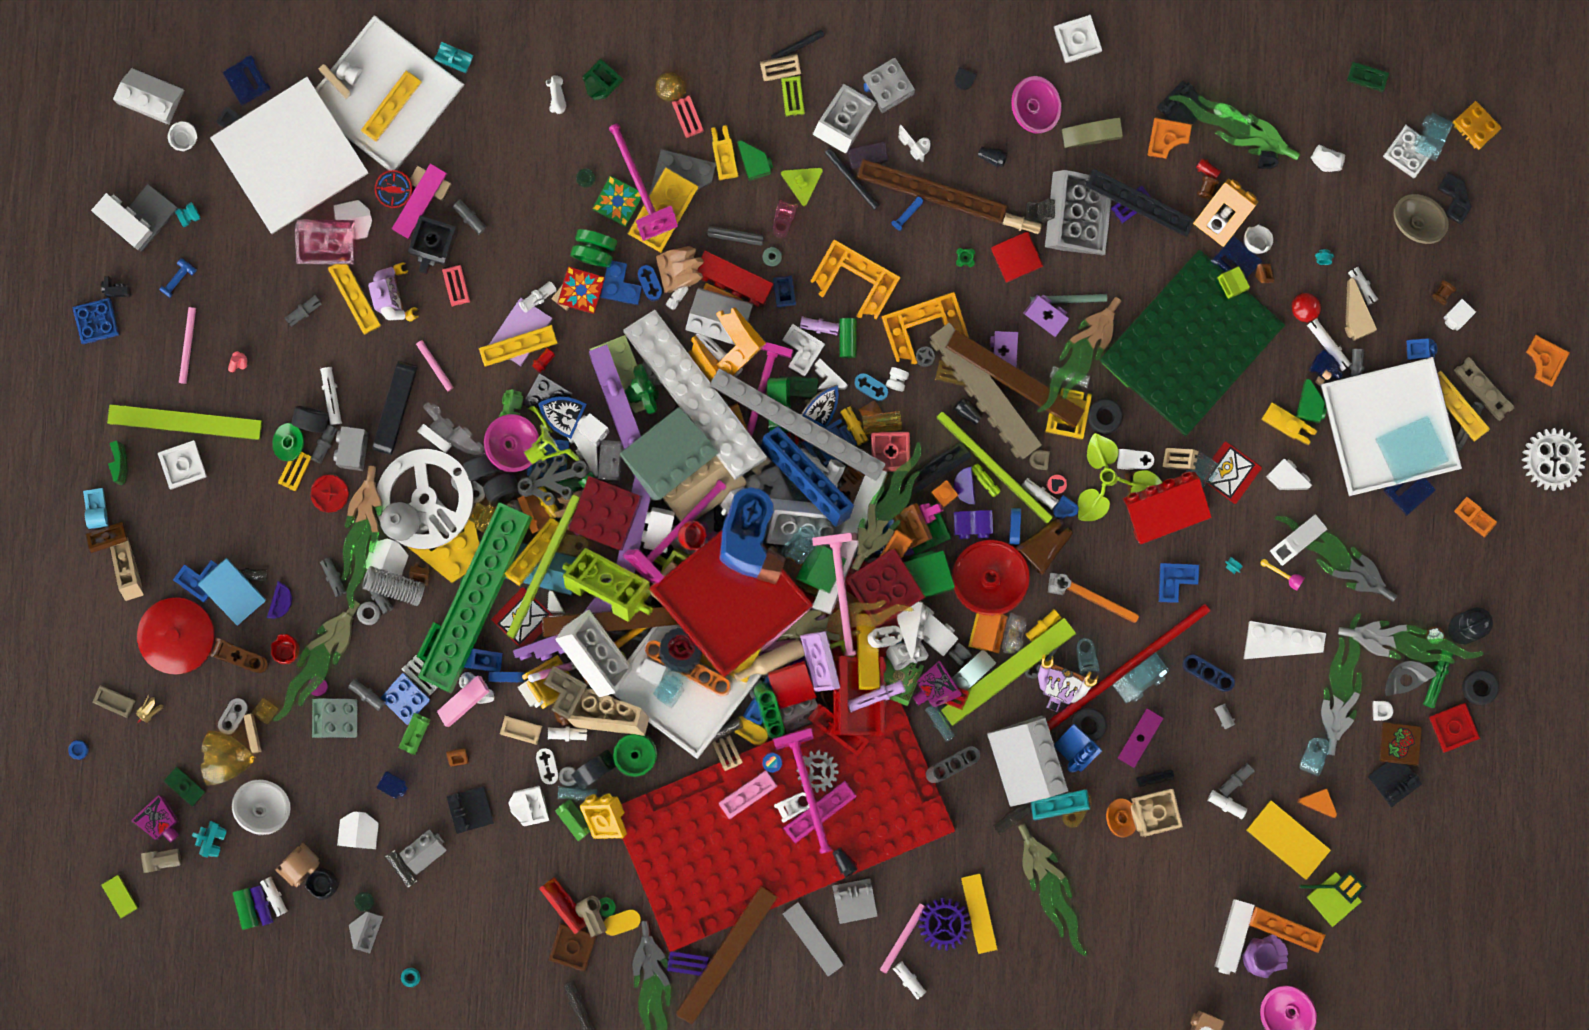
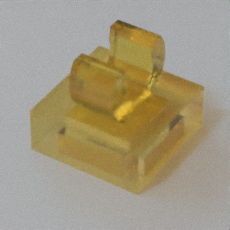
[252,698,279,725]

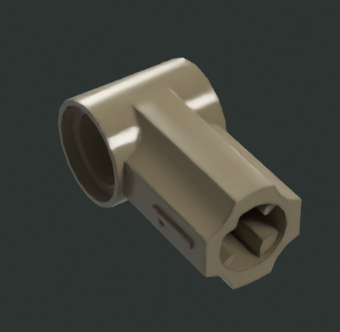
[141,849,181,873]
[575,896,607,937]

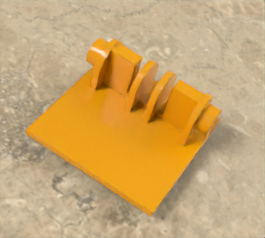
[1452,101,1502,150]

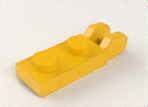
[711,125,738,180]
[1261,403,1317,445]

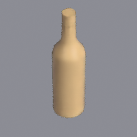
[735,639,805,681]

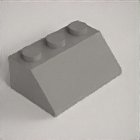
[685,288,753,345]

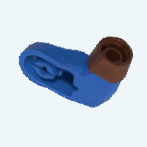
[719,487,786,584]

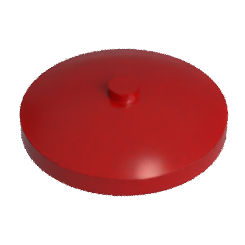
[952,540,1030,616]
[137,597,215,675]

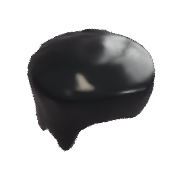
[305,868,338,900]

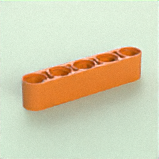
[645,640,731,697]

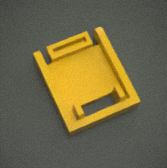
[1045,387,1092,440]
[522,655,570,709]

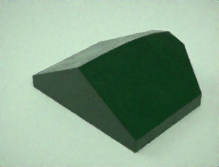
[583,58,624,101]

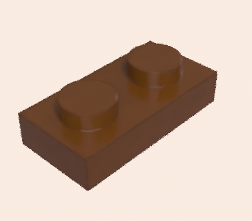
[86,522,128,553]

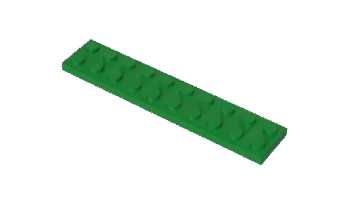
[418,502,533,693]

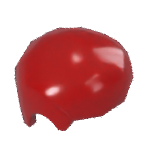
[1291,293,1321,323]
[678,521,707,550]
[271,634,300,664]

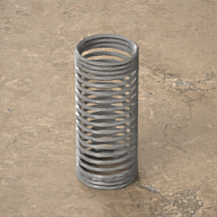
[362,566,425,606]

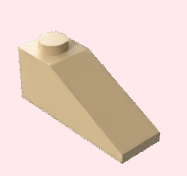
[1345,277,1377,341]
[110,537,144,601]

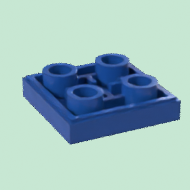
[72,298,120,345]

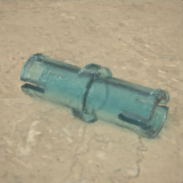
[925,706,956,742]
[558,786,597,802]

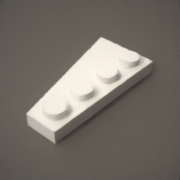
[1243,621,1326,659]

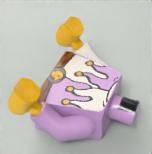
[369,262,419,321]
[1038,654,1098,712]

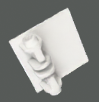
[898,125,930,162]

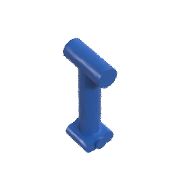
[892,197,923,231]
[159,258,197,298]

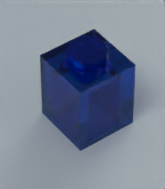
[376,771,408,799]

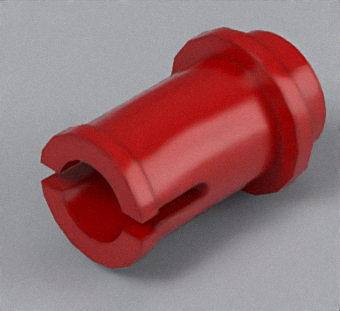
[1196,158,1221,179]
[532,348,556,373]

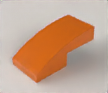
[1454,497,1497,538]

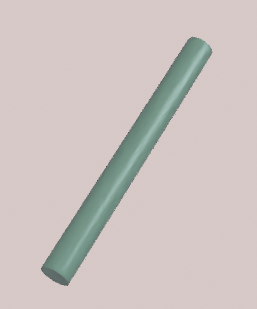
[1030,294,1107,304]

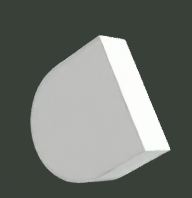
[1373,701,1393,721]

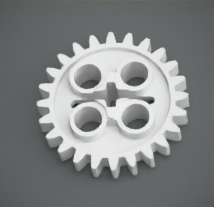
[1522,428,1586,491]

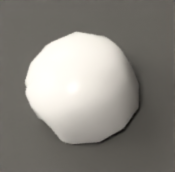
[168,121,197,151]
[1244,225,1273,254]

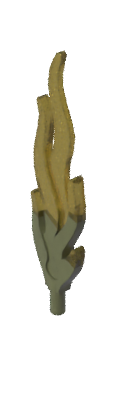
[777,600,914,641]

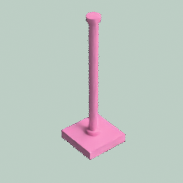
[813,533,857,656]

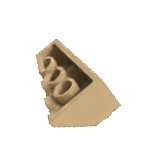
[568,688,650,735]

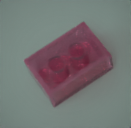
[295,220,356,264]

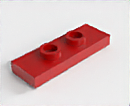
[539,877,586,934]

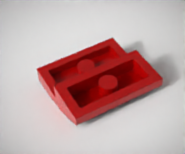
[991,232,1043,283]
[768,661,817,709]

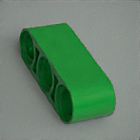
[767,377,791,433]
[754,683,785,739]

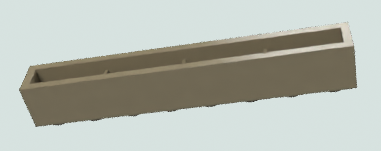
[930,322,1041,460]

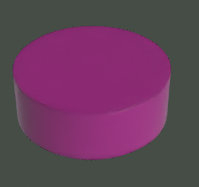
[308,677,328,696]

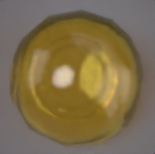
[655,72,686,101]

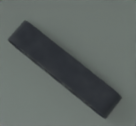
[373,361,417,455]

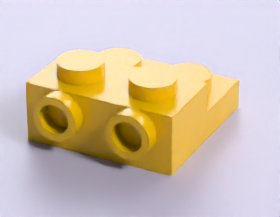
[580,794,627,839]

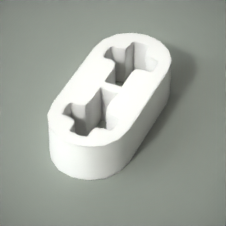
[418,424,452,453]
[867,626,903,648]
[536,748,559,784]

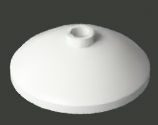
[232,780,290,835]

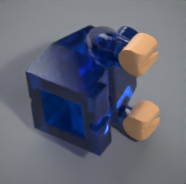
[1308,350,1343,386]

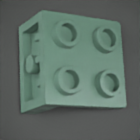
[312,699,357,738]

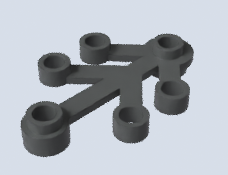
[518,454,589,506]

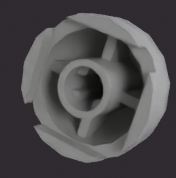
[380,502,420,541]

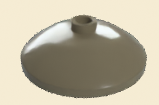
[1394,194,1449,244]

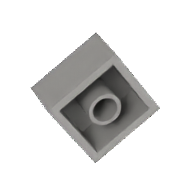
[334,426,369,471]

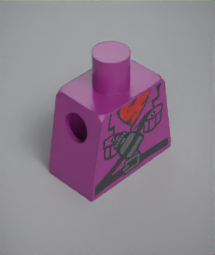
[912,661,962,707]
[132,795,179,843]

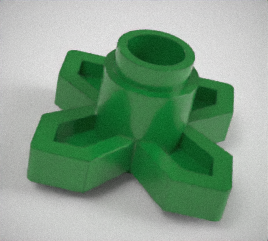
[625,364,659,414]

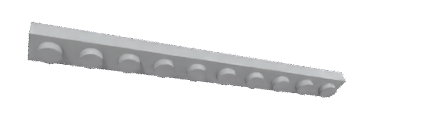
[710,368,886,481]

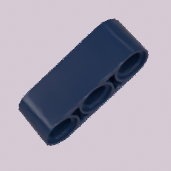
[1182,655,1235,692]

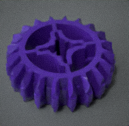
[918,898,971,951]

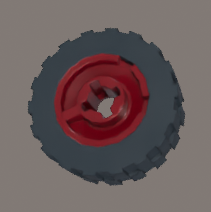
[659,627,702,673]

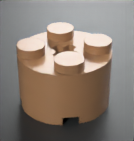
[275,842,320,887]

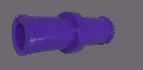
[250,885,274,926]

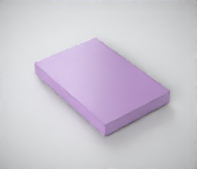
[489,298,553,366]
[800,631,840,692]

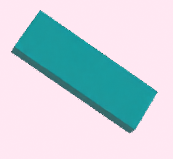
[1030,789,1091,820]

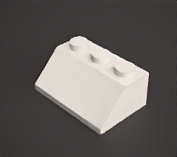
[113,68,184,125]

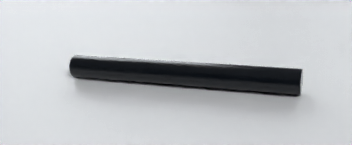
[825,148,880,210]

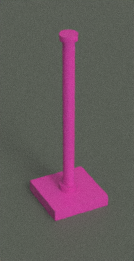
[609,124,678,241]
[746,342,794,437]
[622,480,727,583]
[773,728,832,853]

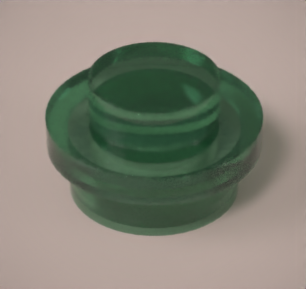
[576,169,595,188]
[354,892,374,911]

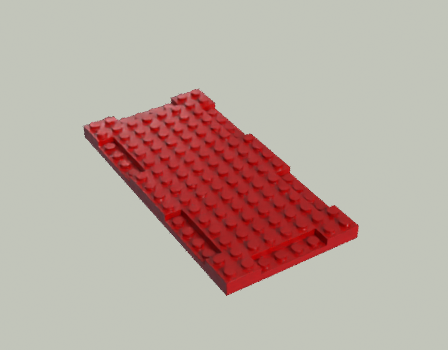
[621,699,955,952]

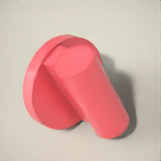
[228,351,248,372]

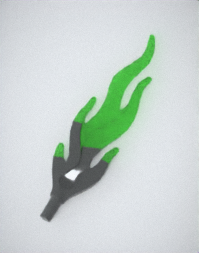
[1275,516,1397,602]
[632,921,671,1030]

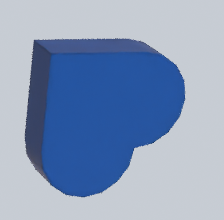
[1053,495,1078,519]

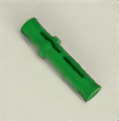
[1423,650,1454,708]

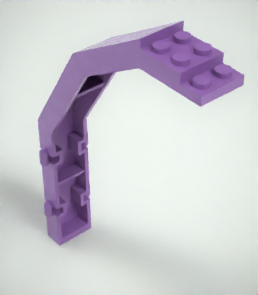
[513,345,650,661]

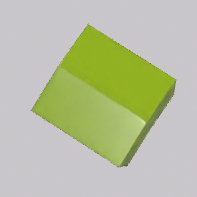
[1218,266,1250,299]

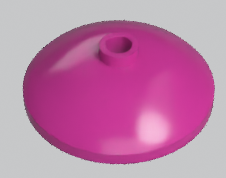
[1012,76,1061,133]
[484,414,539,472]
[1260,986,1317,1030]

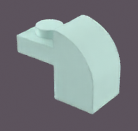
[952,649,996,691]

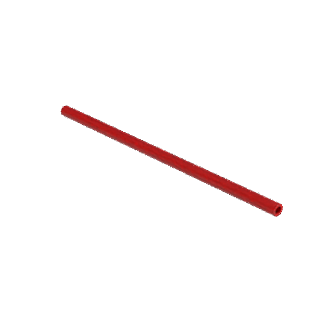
[1047,604,1210,731]

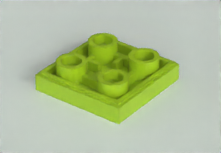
[1306,872,1362,927]

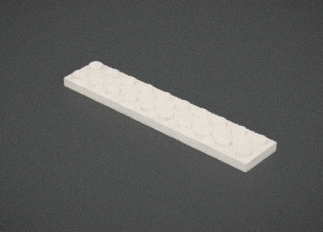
[623,310,767,480]

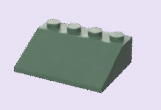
[619,407,718,500]

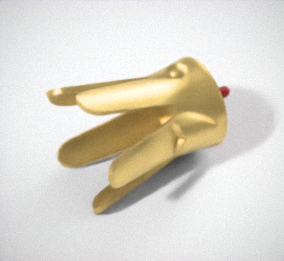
[136,695,163,723]

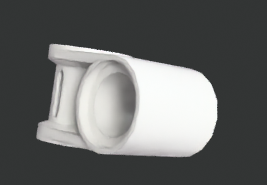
[1117,449,1154,470]
[774,792,809,822]

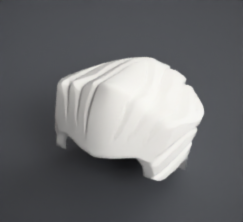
[1311,145,1345,172]

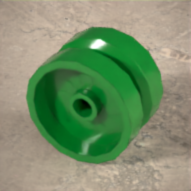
[570,229,618,268]
[613,734,658,777]

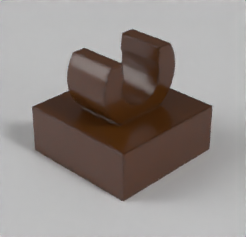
[409,562,430,586]

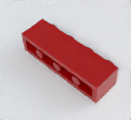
[697,251,774,307]

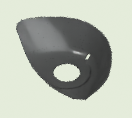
[1385,661,1436,696]

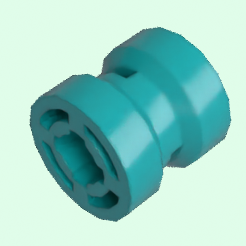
[175,202,201,227]

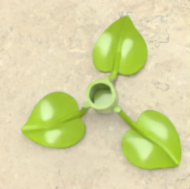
[524,406,583,471]
[1077,433,1163,521]

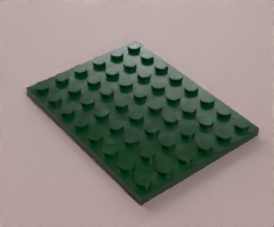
[1100,249,1285,437]

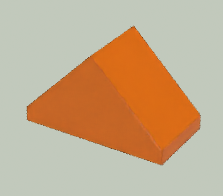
[1298,789,1337,818]

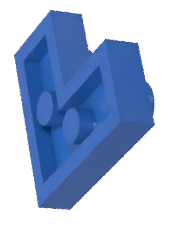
[601,261,642,305]
[173,560,218,603]
[1158,563,1199,603]

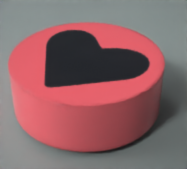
[1047,475,1067,494]

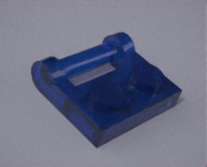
[222,55,271,106]
[1211,236,1262,279]
[1383,478,1436,516]

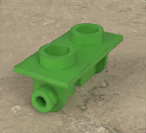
[499,389,523,417]
[398,713,431,755]
[555,799,590,841]

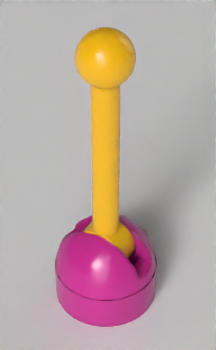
[1261,559,1305,591]

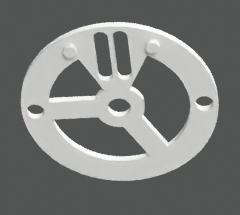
[376,449,474,549]

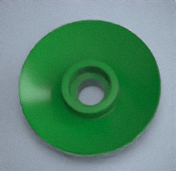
[273,423,304,461]

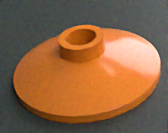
[1106,799,1136,837]

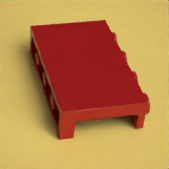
[1123,471,1212,545]
[833,656,887,736]

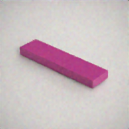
[392,163,448,239]
[784,781,856,843]

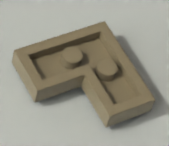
[543,666,587,719]

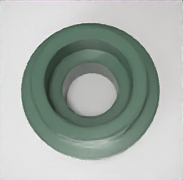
[763,247,782,267]

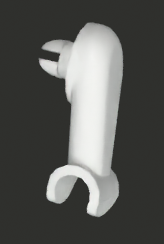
[546,75,566,114]

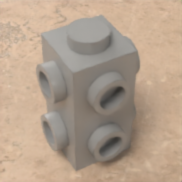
[399,829,446,875]

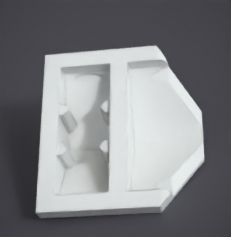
[334,200,372,243]
[364,538,409,580]
[509,786,549,826]
[337,812,379,849]

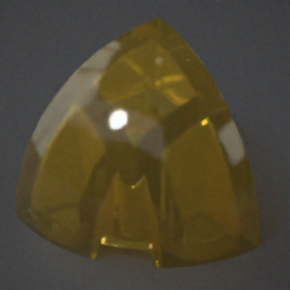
[201,731,255,785]

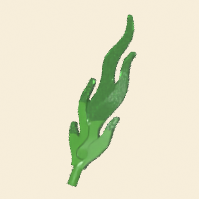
[1169,96,1300,160]

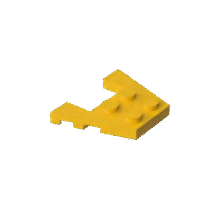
[407,512,480,583]

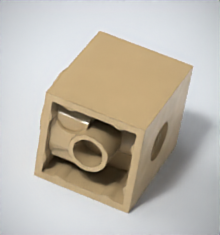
[1131,789,1182,836]

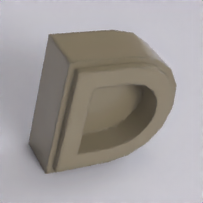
[1029,450,1050,471]

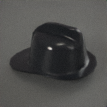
[1448,607,1493,645]

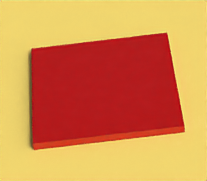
[649,531,813,678]

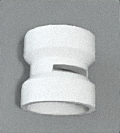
[336,60,362,86]
[886,367,909,392]

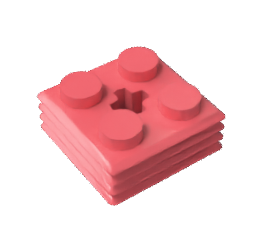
[871,432,911,472]

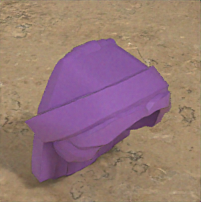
[1242,934,1288,978]

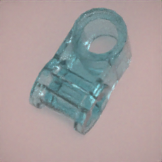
[782,526,816,565]
[1076,638,1099,676]
[1299,738,1330,776]

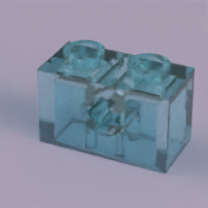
[653,674,685,709]

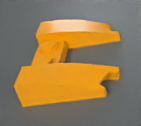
[811,240,901,319]
[881,292,969,364]
[688,307,766,391]

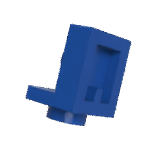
[1407,338,1437,360]

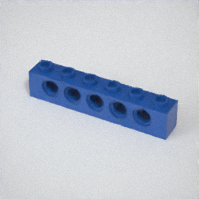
[760,427,854,527]

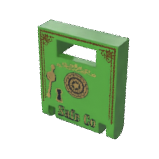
[884,656,924,706]

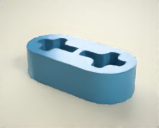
[855,373,888,401]

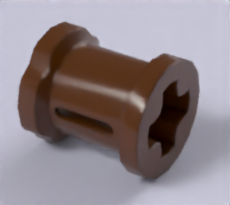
[1197,176,1219,200]
[1432,280,1457,306]

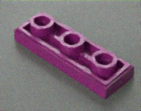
[1117,709,1163,768]

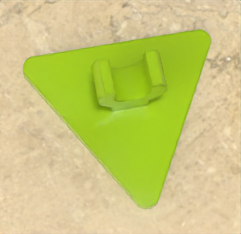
[781,168,823,206]

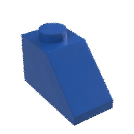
[464,649,503,672]

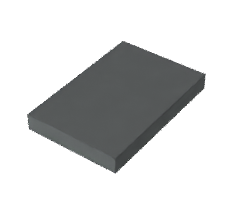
[114,184,178,252]

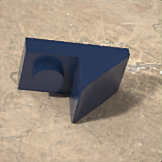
[773,275,796,308]

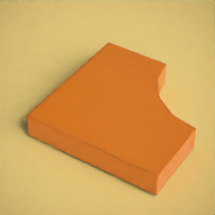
[1147,118,1192,159]
[1526,335,1570,387]

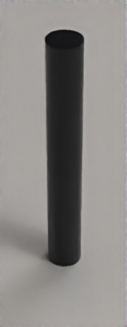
[771,30,824,59]

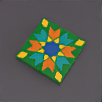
[592,176,642,227]

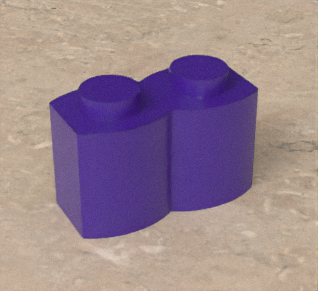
[954,510,993,539]

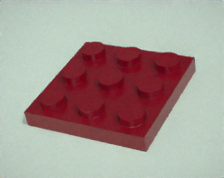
[569,476,643,551]
[846,548,926,628]

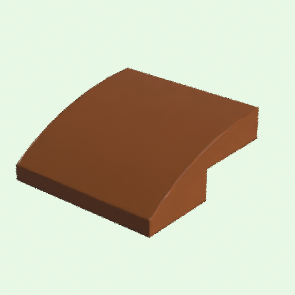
[888,503,933,551]

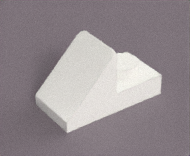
[815,359,848,391]

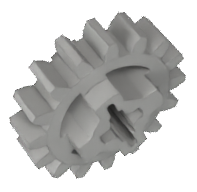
[797,750,839,793]

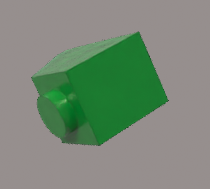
[738,141,773,181]
[1296,379,1327,423]

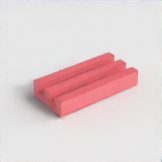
[672,95,704,138]
[442,265,470,307]

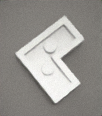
[783,324,825,377]

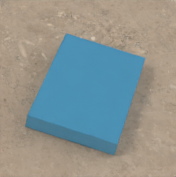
[198,558,266,626]

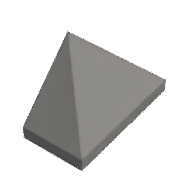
[349,912,383,953]

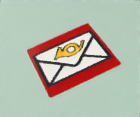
[1199,441,1262,504]
[491,587,553,648]

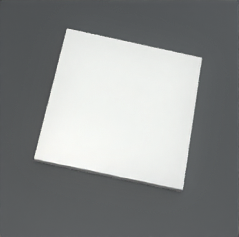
[315,15,464,171]
[210,77,369,234]
[1321,357,1462,496]
[613,625,762,759]

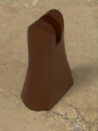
[1016,517,1073,575]

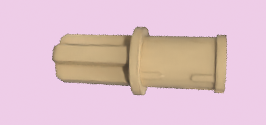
[1003,213,1042,234]

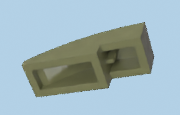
[1062,118,1123,148]

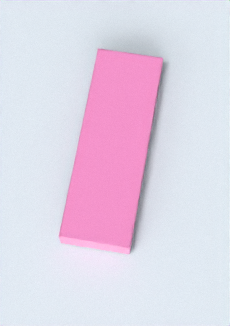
[437,676,490,727]
[718,771,777,819]

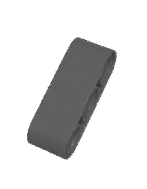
[926,746,980,783]

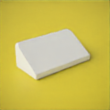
[548,591,565,613]

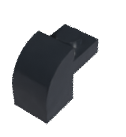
[571,749,617,790]

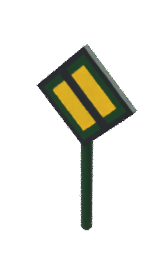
[1299,869,1367,904]

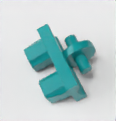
[434,42,474,73]
[192,821,227,858]

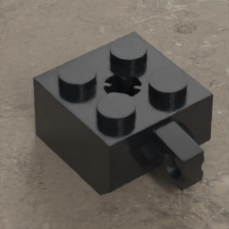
[408,215,458,274]

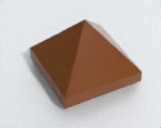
[1255,264,1274,283]
[858,400,885,426]
[446,748,469,767]

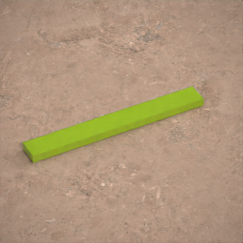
[107,405,262,440]
[936,412,1052,524]
[507,495,580,639]
[941,618,1076,726]

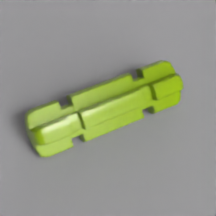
[972,464,1000,497]

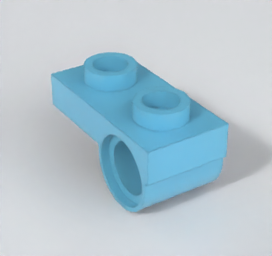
[83,488,109,529]

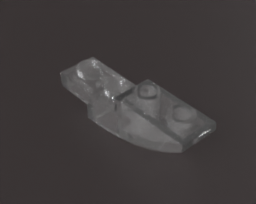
[423,402,485,457]

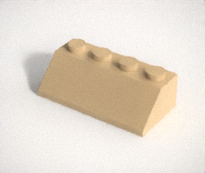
[663,456,747,522]

